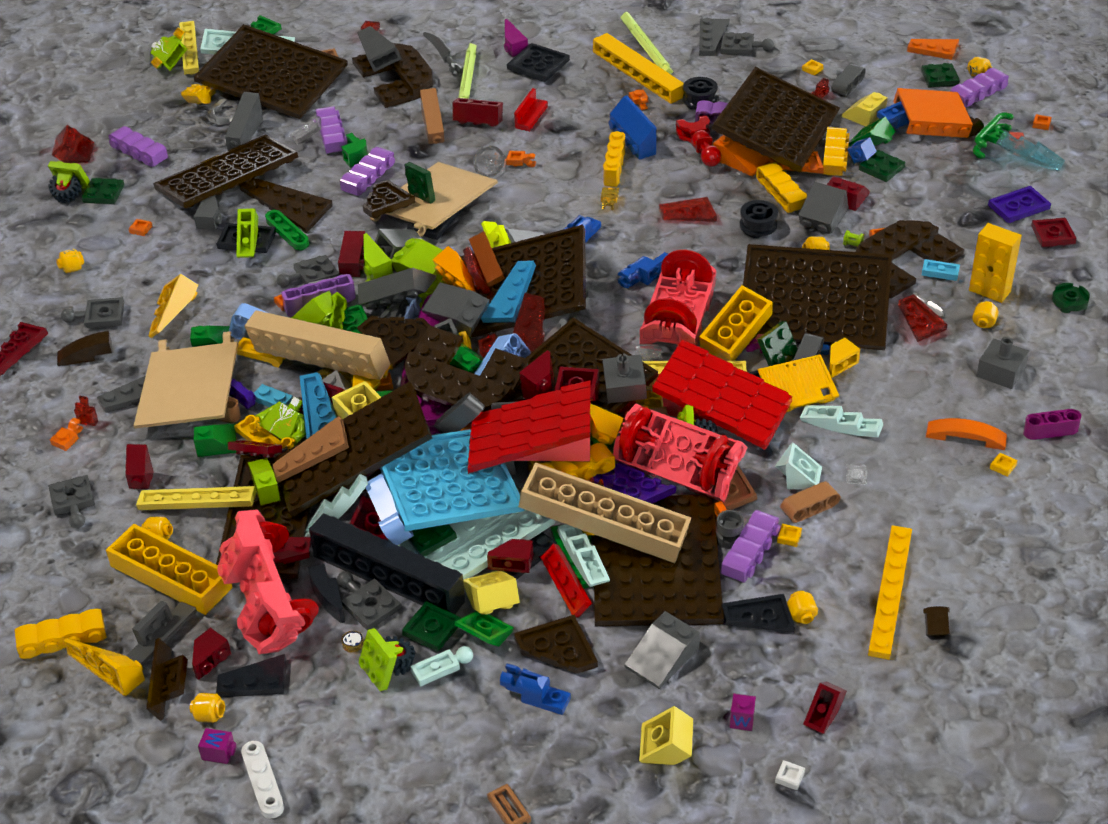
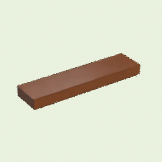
[469,231,505,287]

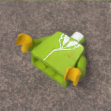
[150,27,187,71]
[245,396,306,450]

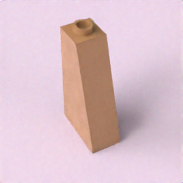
[420,88,444,144]

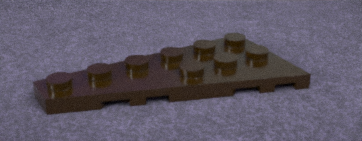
[239,178,333,233]

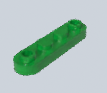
[265,210,309,251]

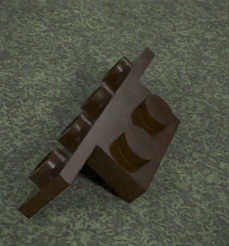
[146,638,188,721]

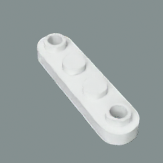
[241,741,284,819]

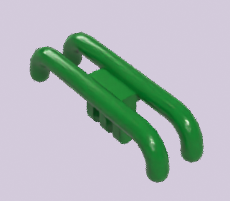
[973,112,1014,159]

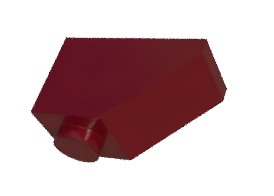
[125,444,154,489]
[487,539,533,573]
[803,682,847,734]

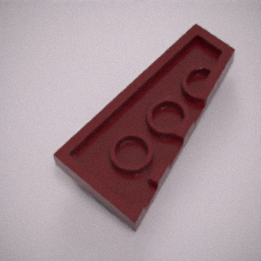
[0,322,48,376]

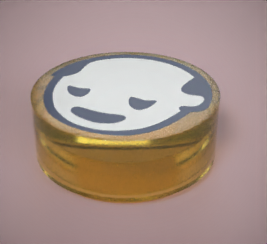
[341,631,364,652]

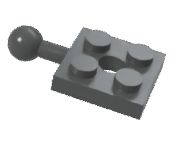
[721,32,774,55]
[277,255,339,287]
[61,297,124,328]
[48,475,95,528]
[337,571,401,630]

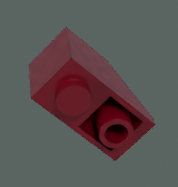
[192,627,231,680]

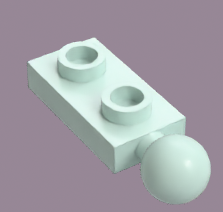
[410,646,473,687]

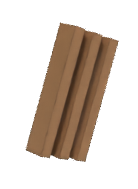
[487,784,531,824]

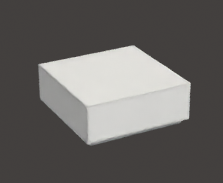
[775,760,805,790]

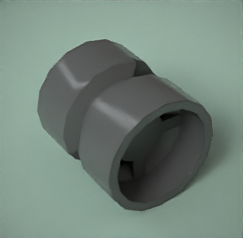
[716,510,744,549]

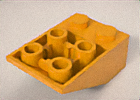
[432,246,476,292]

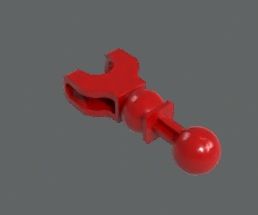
[676,115,722,167]

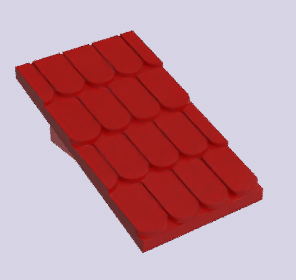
[652,340,792,450]
[468,380,591,474]

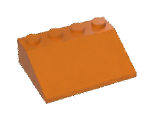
[713,135,769,177]

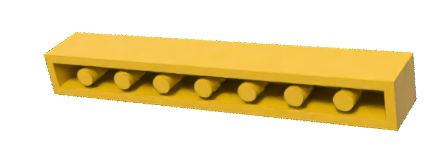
[593,33,685,104]

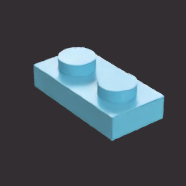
[922,259,960,281]
[254,384,293,407]

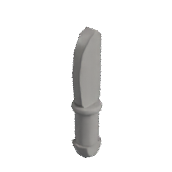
[911,293,944,318]

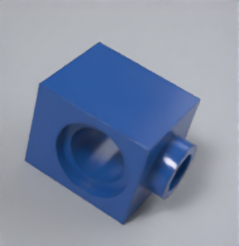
[848,137,877,164]

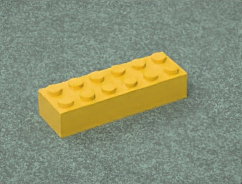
[106,524,233,615]

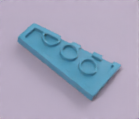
[481,261,536,323]
[299,372,337,439]

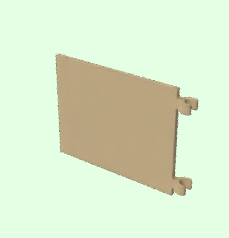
[370,162,498,237]
[134,331,238,429]

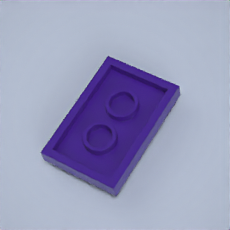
[988,186,1051,224]

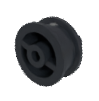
[683,77,718,109]
[740,200,778,238]

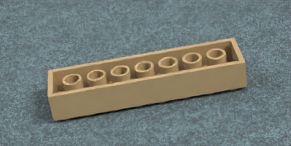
[244,310,390,380]
[518,462,691,563]

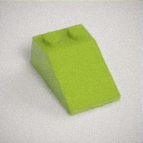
[363,233,393,282]
[391,238,443,275]
[291,291,332,325]

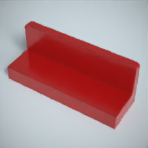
[514,88,548,132]

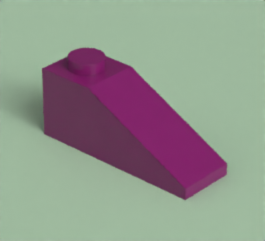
[504,19,528,57]

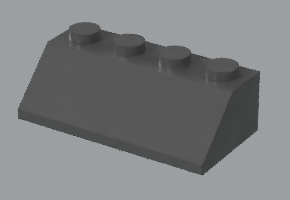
[358,268,436,310]

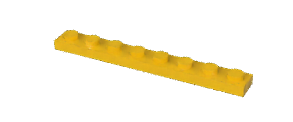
[868,525,912,660]

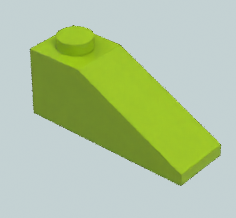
[236,208,258,258]
[248,458,280,505]

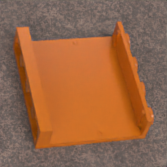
[893,88,973,138]

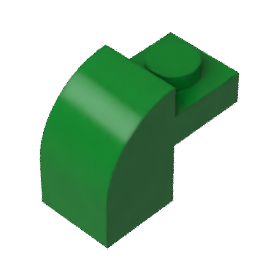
[341,133,368,168]

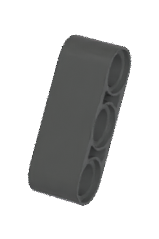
[831,64,866,96]
[793,333,824,366]
[434,392,485,434]

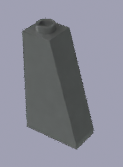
[357,26,402,72]
[225,92,263,150]

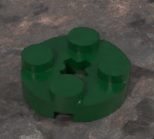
[1052,283,1090,313]

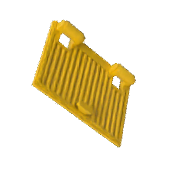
[757,354,839,412]

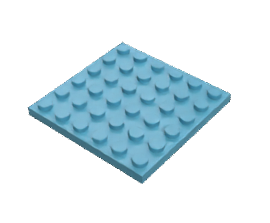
[380,429,524,531]

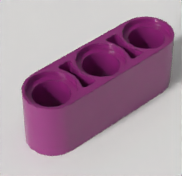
[1023,409,1082,440]

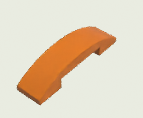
[926,418,1007,450]

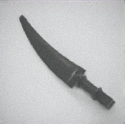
[423,32,463,74]

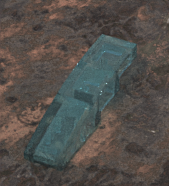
[996,130,1065,171]

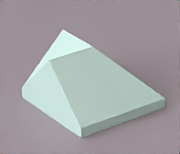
[774,442,822,490]

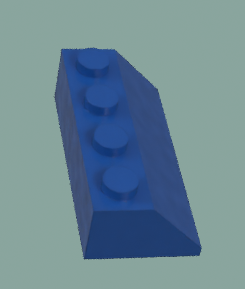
[608,95,657,160]

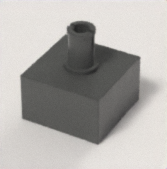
[976,337,1029,389]
[602,354,647,404]

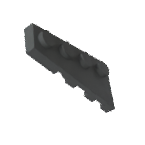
[699,18,730,56]
[97,376,146,413]

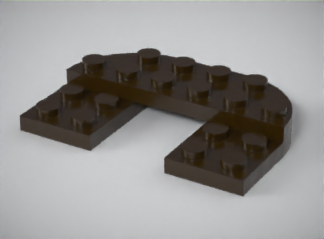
[352,43,433,108]
[856,220,964,299]
[405,325,530,412]

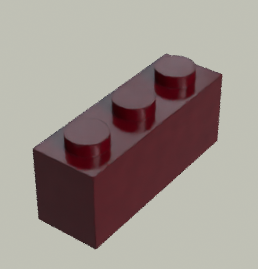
[453,98,503,126]
[338,231,365,277]

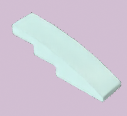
[800,405,883,437]
[305,474,368,537]
[557,524,610,587]

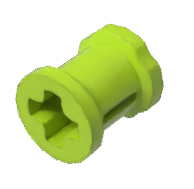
[843,230,864,247]

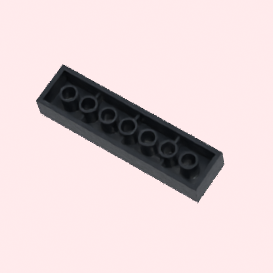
[309,513,465,614]

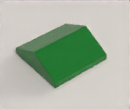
[455,611,514,647]

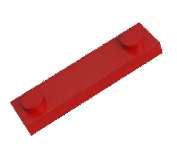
[540,543,592,618]

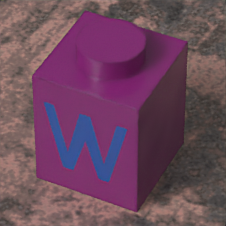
[730,693,756,731]
[198,728,236,764]

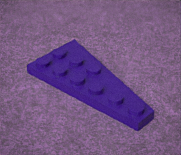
[591,462,676,504]

